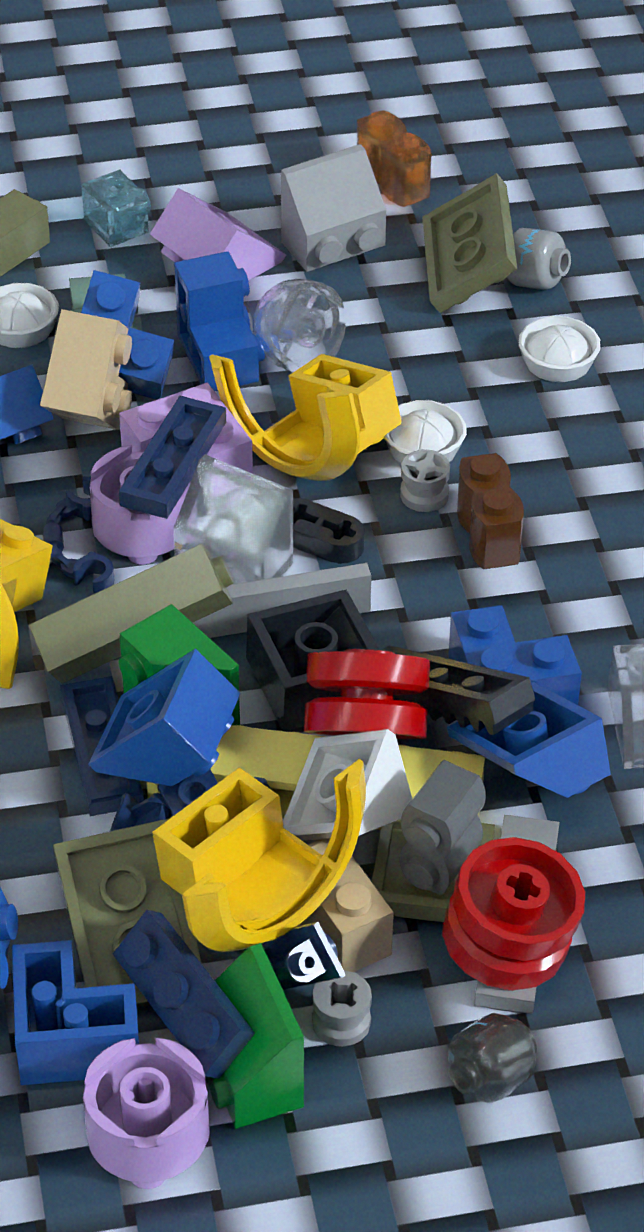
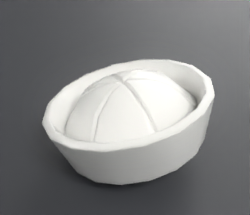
[0,283,59,348]
[519,316,600,382]
[384,400,466,464]

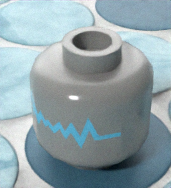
[507,228,571,290]

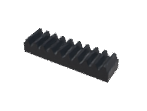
[382,645,535,735]

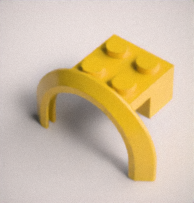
[209,354,402,481]
[0,519,53,689]
[152,759,366,952]

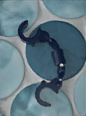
[42,476,115,594]

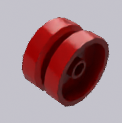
[304,649,430,739]
[442,837,585,991]

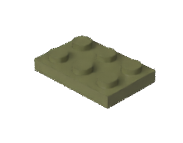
[422,173,517,313]
[53,819,202,1007]

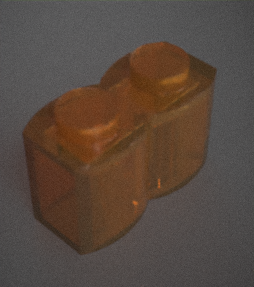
[356,110,432,207]

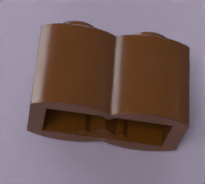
[457,453,524,569]

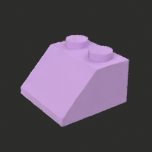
[150,188,286,281]

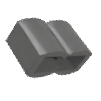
[399,760,486,895]

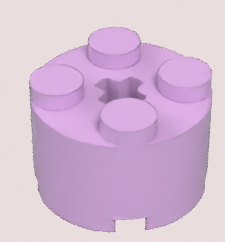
[90,446,193,565]
[83,1038,209,1189]

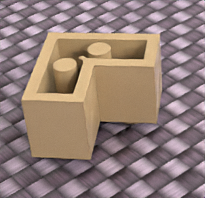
[40,309,132,430]
[296,839,393,972]

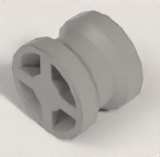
[400,449,450,512]
[312,970,372,1047]

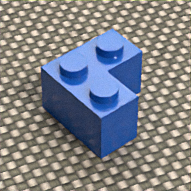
[174,251,265,391]
[81,270,174,400]
[448,605,582,705]
[12,940,139,1085]

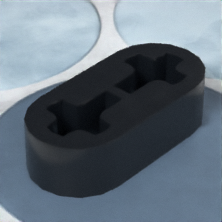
[275,498,364,564]

